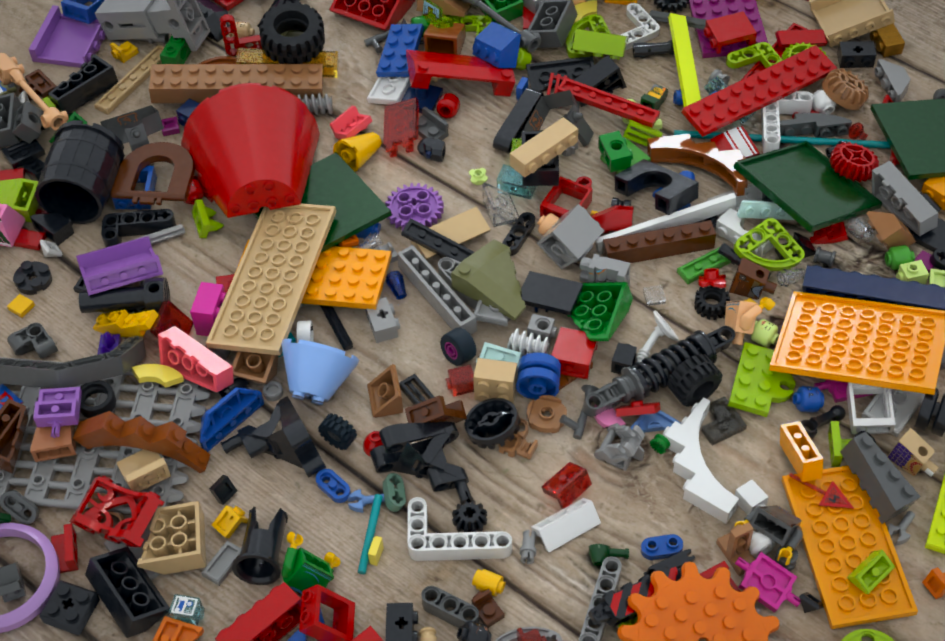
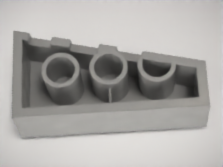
[872,161,938,236]

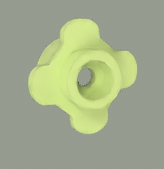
[469,168,488,185]

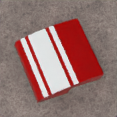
[710,126,760,159]

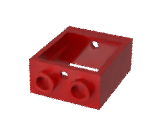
[540,176,593,218]
[299,584,355,641]

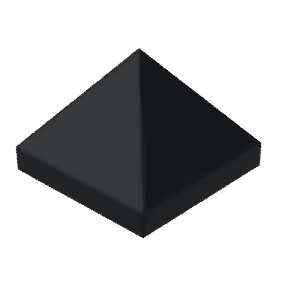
[799,592,824,613]

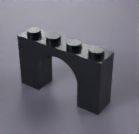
[614,159,699,215]

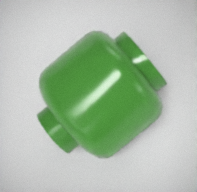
[885,245,915,271]

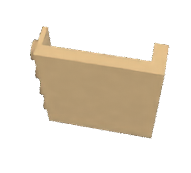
[809,0,895,47]

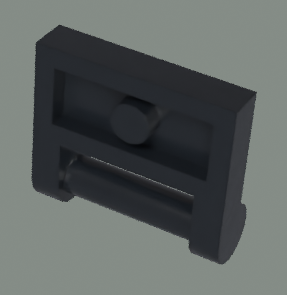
[0,139,45,169]

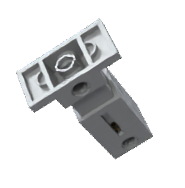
[95,0,210,51]

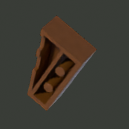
[0,398,29,474]

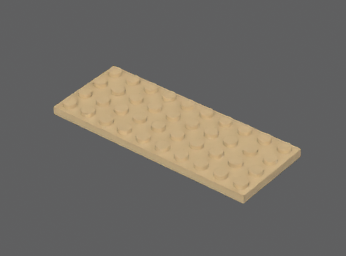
[206,204,337,356]

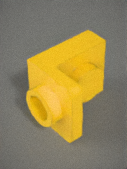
[110,41,139,63]
[212,505,248,539]

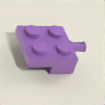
[33,387,82,438]

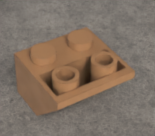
[866,211,916,249]

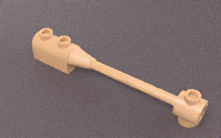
[0,53,69,131]

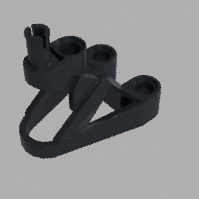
[220,396,326,478]
[370,422,473,505]

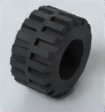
[667,354,723,407]

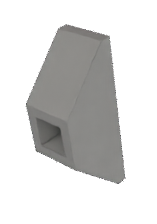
[874,59,911,102]

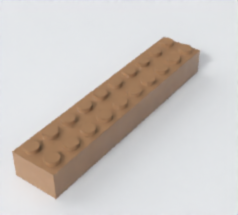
[149,64,323,103]

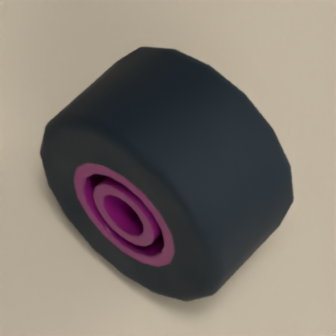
[440,327,477,366]

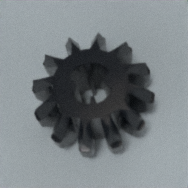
[452,500,487,532]

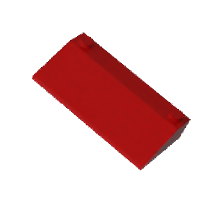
[406,50,515,97]

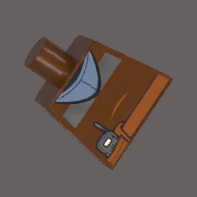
[729,257,777,300]

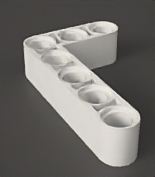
[761,91,814,154]
[407,497,512,561]

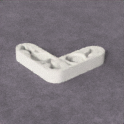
[621,3,660,50]

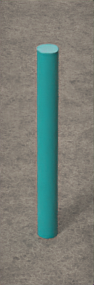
[358,494,383,575]

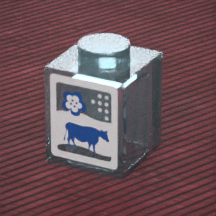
[168,594,205,626]

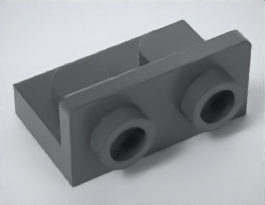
[410,107,449,140]

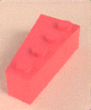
[158,326,234,392]

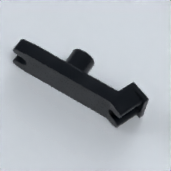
[643,549,695,576]

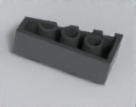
[840,431,921,524]

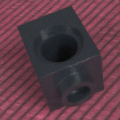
[611,343,637,374]

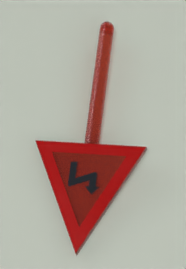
[789,473,854,509]

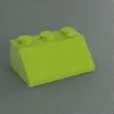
[573,29,628,60]

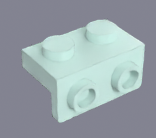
[476,342,522,369]

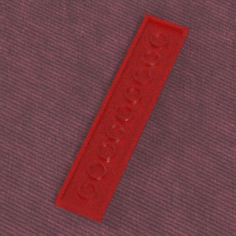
[681,45,837,137]

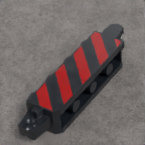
[588,565,681,627]

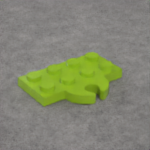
[728,342,795,417]

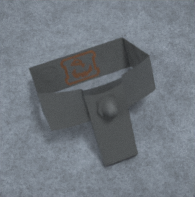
[523,90,594,147]
[100,105,164,151]

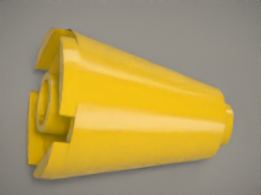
[333,132,381,172]

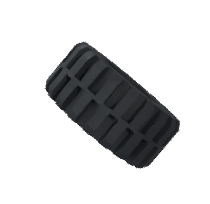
[259,1,325,64]

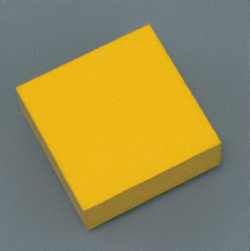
[7,294,35,318]

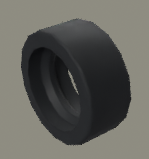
[80,380,116,418]

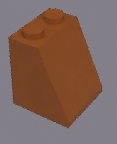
[424,20,466,55]

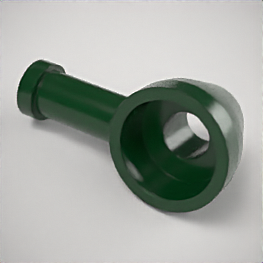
[589,544,629,566]

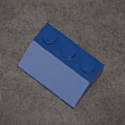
[472,22,521,68]

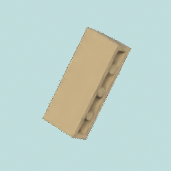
[411,206,491,260]

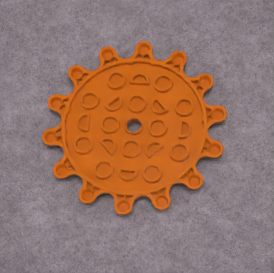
[617,561,780,641]

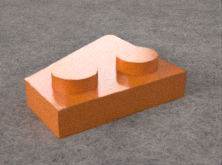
[152,616,204,641]

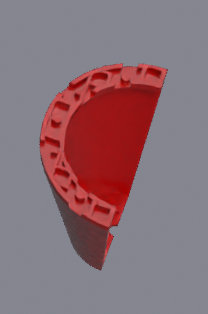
[181,83,320,218]

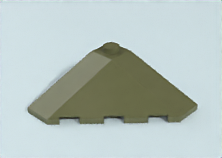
[451,239,526,321]

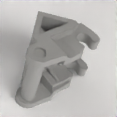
[594,423,645,471]

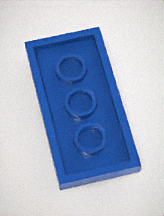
[376,24,424,77]

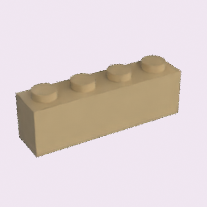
[510,117,579,177]

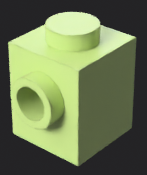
[896,260,929,284]

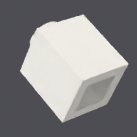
[735,480,769,515]

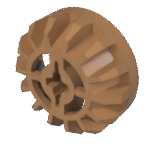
[822,68,869,110]

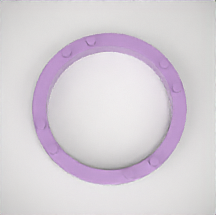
[0,523,60,633]

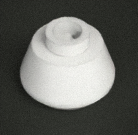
[749,530,775,557]

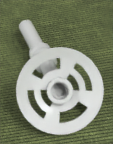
[635,310,679,362]

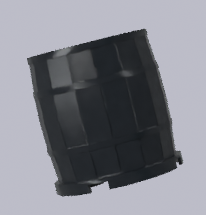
[35,120,125,224]

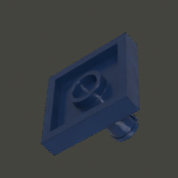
[399,84,443,114]

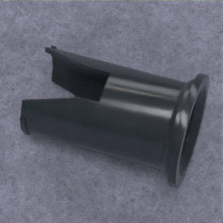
[232,506,288,585]

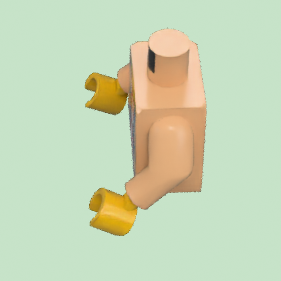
[725,297,775,345]

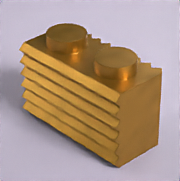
[870,23,905,58]

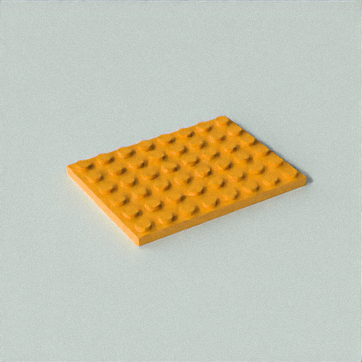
[770,291,945,395]

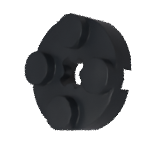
[13,261,52,295]

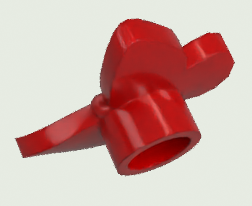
[698,268,726,288]

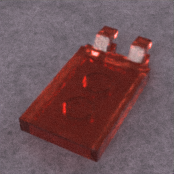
[383,97,419,158]

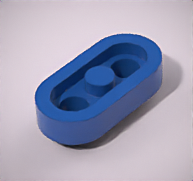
[316,469,351,503]
[641,534,683,560]

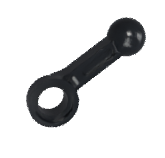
[800,405,846,440]

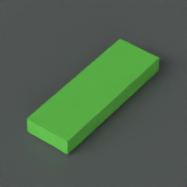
[677,247,731,284]

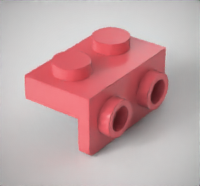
[330,106,373,139]

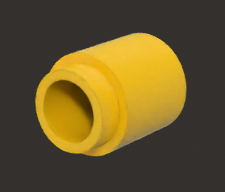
[472,569,506,597]

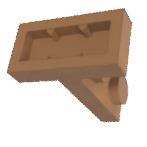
[716,522,755,576]

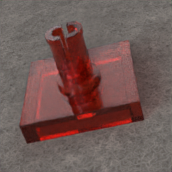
[150,300,193,338]

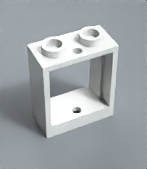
[846,382,895,434]

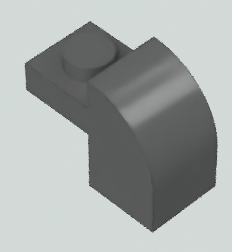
[0,562,26,603]

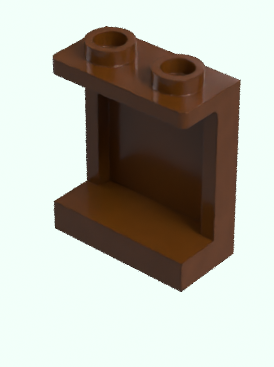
[405,395,467,423]

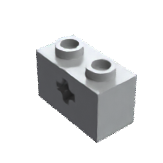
[365,297,400,343]

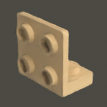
[117,449,171,492]

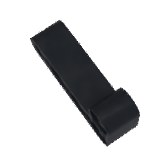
[101,209,176,248]

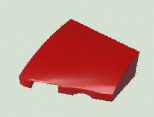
[810,221,849,244]

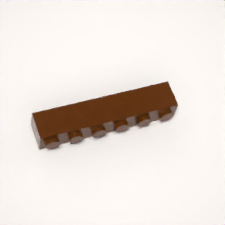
[602,220,716,263]

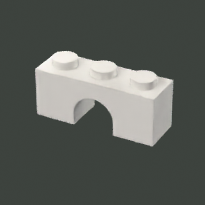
[715,208,775,258]

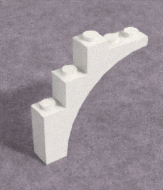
[663,397,739,524]

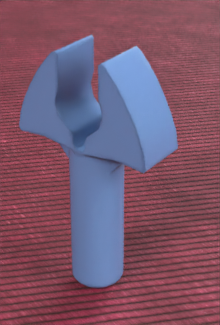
[348,489,385,513]

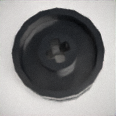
[914,388,945,437]

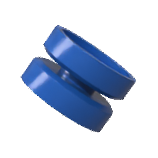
[516,352,561,400]

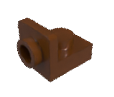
[471,589,505,628]

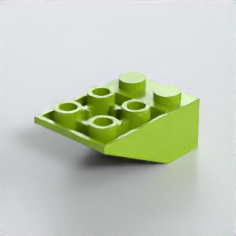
[0,178,39,223]

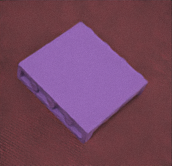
[29,5,106,68]
[76,236,163,295]

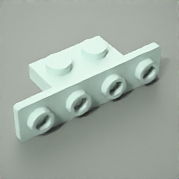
[737,200,794,220]

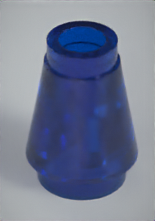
[385,271,407,300]

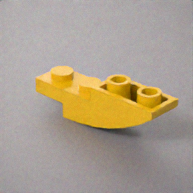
[93,309,159,337]

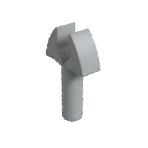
[888,511,915,546]

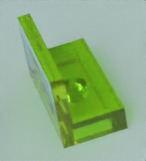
[423,0,453,28]

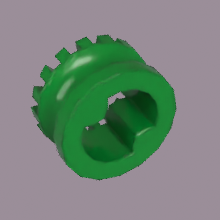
[650,434,670,454]

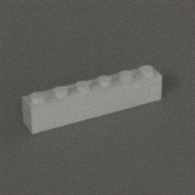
[397,245,477,335]

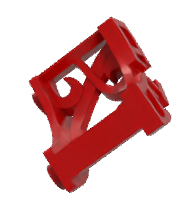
[69,476,164,548]

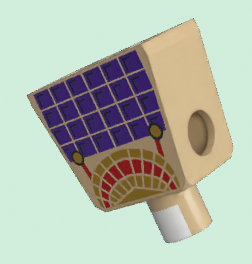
[887,428,939,477]

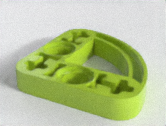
[566,14,611,58]
[733,218,805,271]

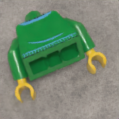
[281,532,341,595]

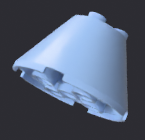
[281,339,359,405]

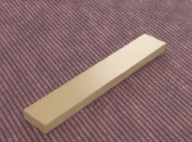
[94,44,164,115]

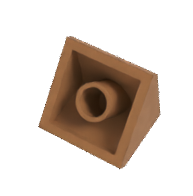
[232,351,279,384]
[367,364,404,418]

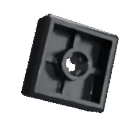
[39,580,100,635]

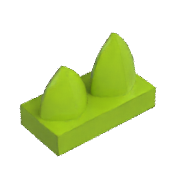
[192,200,224,238]

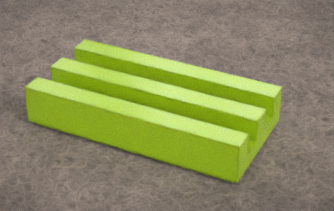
[623,120,663,147]

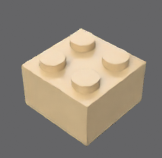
[473,358,517,404]

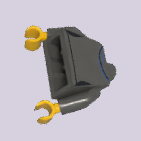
[734,505,803,565]

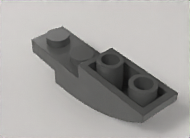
[780,113,852,138]

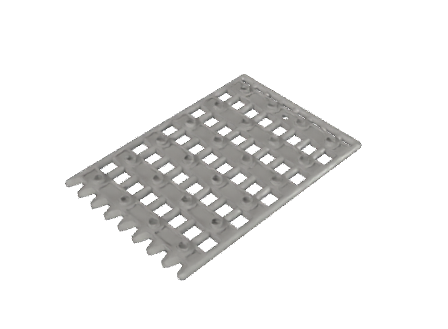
[0,357,211,516]

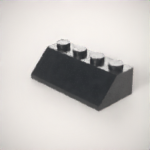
[85,546,170,638]

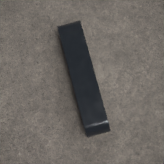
[493,88,544,153]

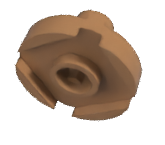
[527,395,567,433]

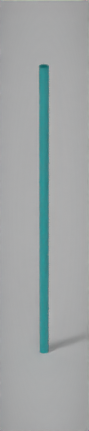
[674,130,891,149]

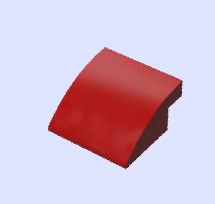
[329,0,415,31]

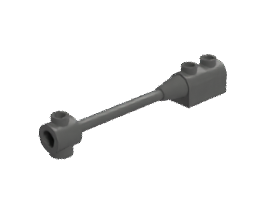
[461,0,541,53]

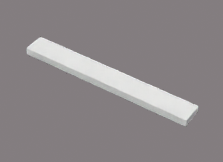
[596,193,736,254]

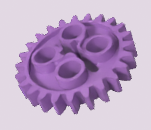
[385,183,444,230]

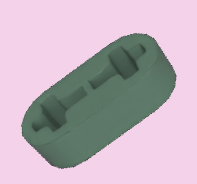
[383,473,406,512]

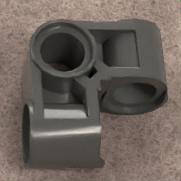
[7,323,58,359]

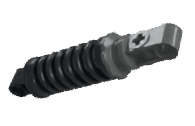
[582,326,735,417]

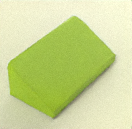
[847,550,895,594]

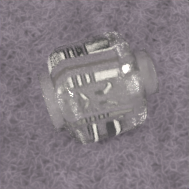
[846,217,874,244]

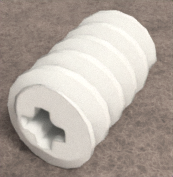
[507,328,550,355]

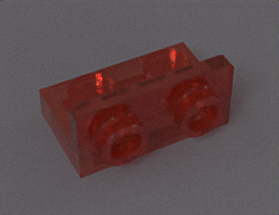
[541,462,592,509]

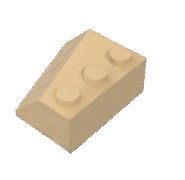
[137,501,206,575]

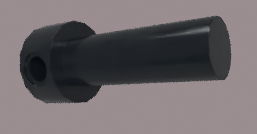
[79,277,171,315]

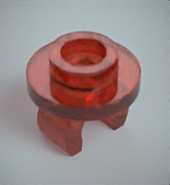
[849,122,868,140]

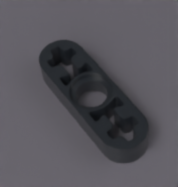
[502,212,535,256]

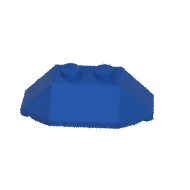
[200,387,264,452]

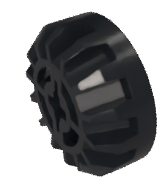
[464,398,521,449]

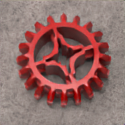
[829,142,879,182]

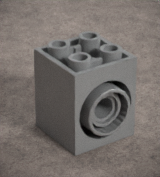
[537,204,604,270]

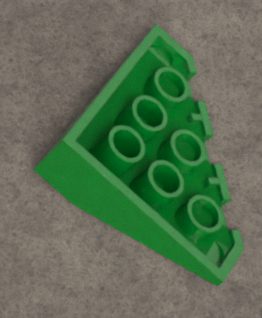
[567,282,633,341]

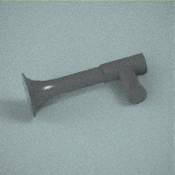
[364,18,407,53]
[559,385,599,440]

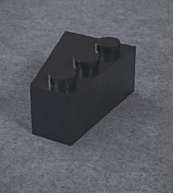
[573,56,627,107]

